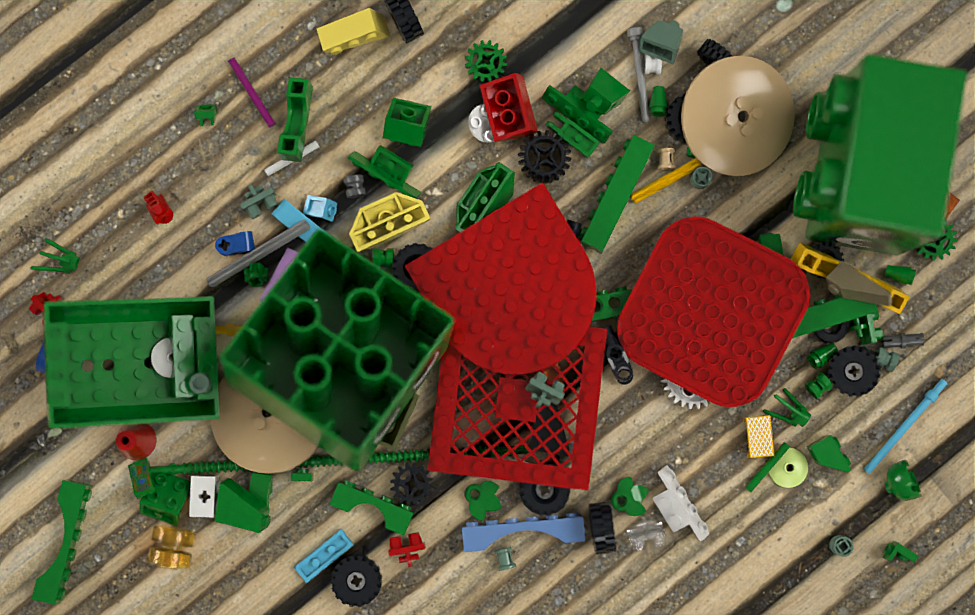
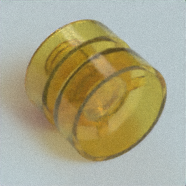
[147,526,196,569]

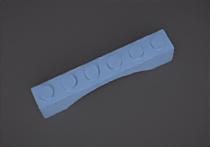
[462,512,585,552]

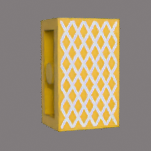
[743,416,774,458]

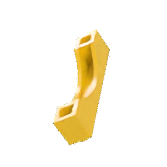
[790,242,910,314]

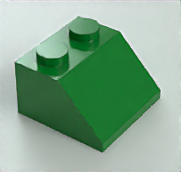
[383,98,432,147]

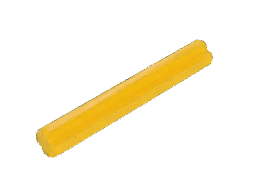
[630,158,702,204]

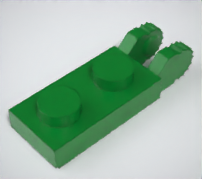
[545,111,600,159]

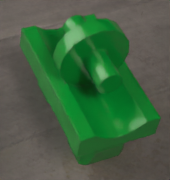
[849,312,883,345]

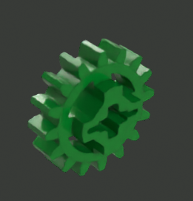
[465,40,507,84]
[917,219,958,261]

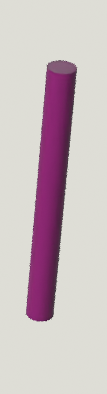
[228,58,276,128]

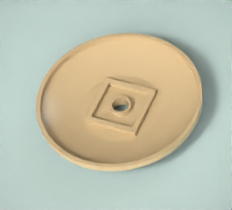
[681,56,795,176]
[210,376,318,474]

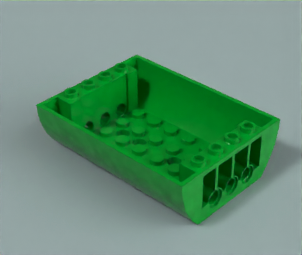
[43,296,220,429]

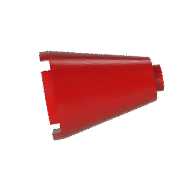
[116,423,157,460]

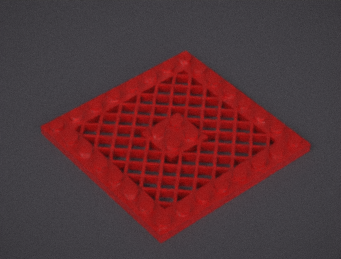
[428,327,607,491]

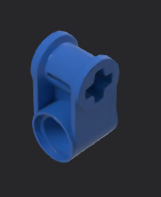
[215,231,255,256]

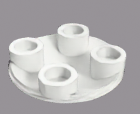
[468,104,494,143]

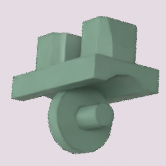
[240,184,278,219]
[525,372,565,408]

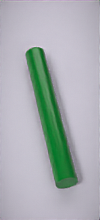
[745,442,790,492]

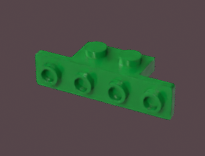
[541,85,613,144]
[348,145,421,199]

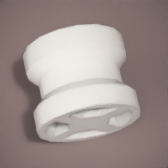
[644,55,662,75]

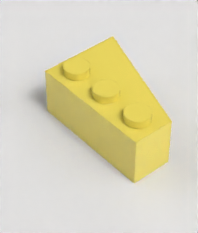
[317,8,390,55]

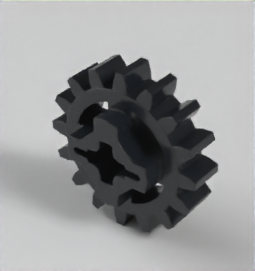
[390,462,434,506]

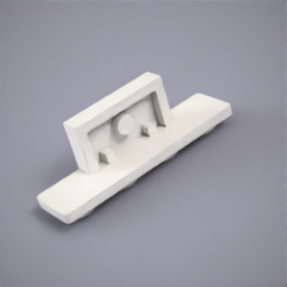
[652,465,709,541]

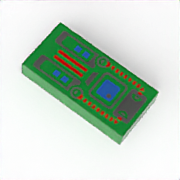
[128,457,156,499]

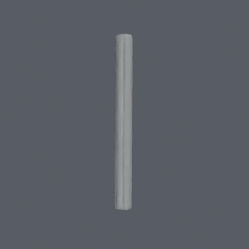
[206,220,310,287]

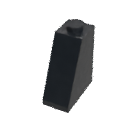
[530,403,570,456]

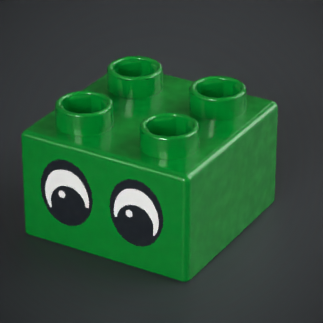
[793,54,967,256]
[220,229,454,471]

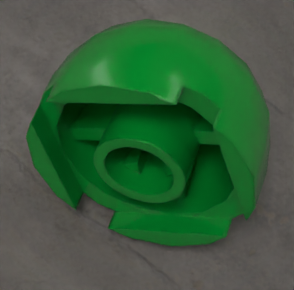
[884,459,922,501]

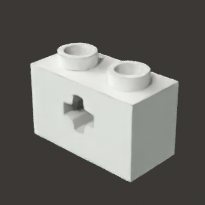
[189,475,221,517]

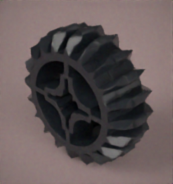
[518,130,571,184]

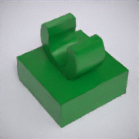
[194,104,217,126]

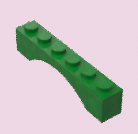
[31,479,92,605]

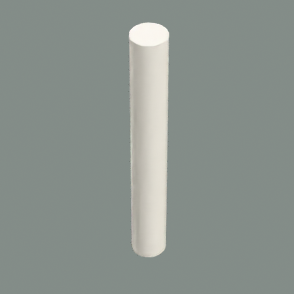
[264,140,319,176]

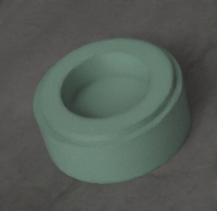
[189,373,211,394]

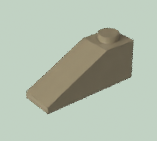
[826,261,892,306]

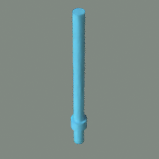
[864,379,948,474]

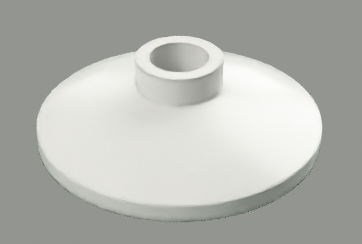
[151,338,173,378]

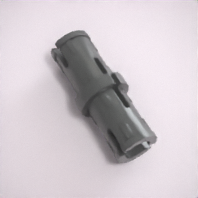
[881,333,924,349]

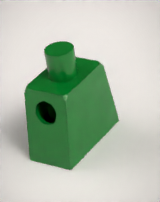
[583,68,630,115]

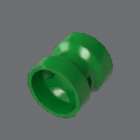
[373,248,394,268]
[805,372,833,400]

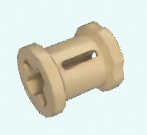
[657,148,675,170]

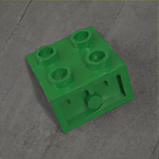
[139,473,191,527]

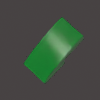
[249,472,273,507]

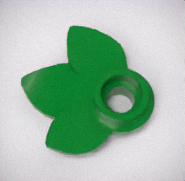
[610,477,649,516]
[465,481,501,521]

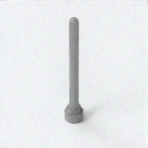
[627,27,649,122]

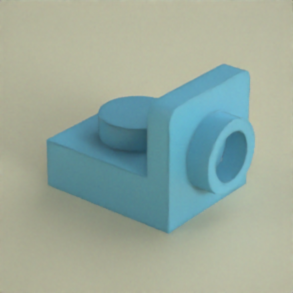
[303,195,337,221]

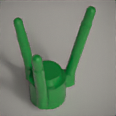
[30,238,80,274]
[763,388,811,427]

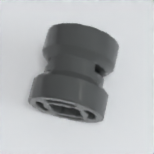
[344,175,366,198]

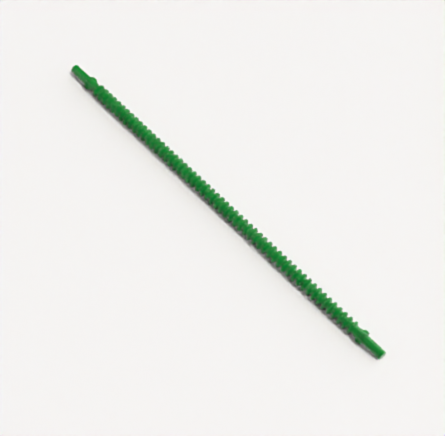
[150,444,530,475]

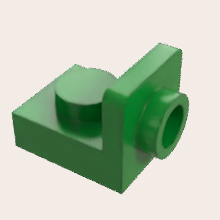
[883,541,918,563]

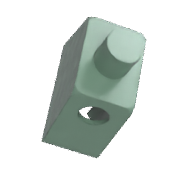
[639,20,683,64]

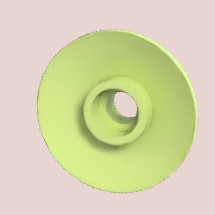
[769,448,808,488]

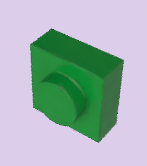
[291,469,314,482]

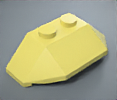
[349,192,431,252]

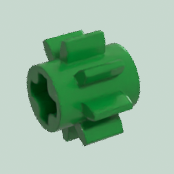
[244,263,268,287]

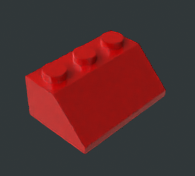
[480,73,538,142]

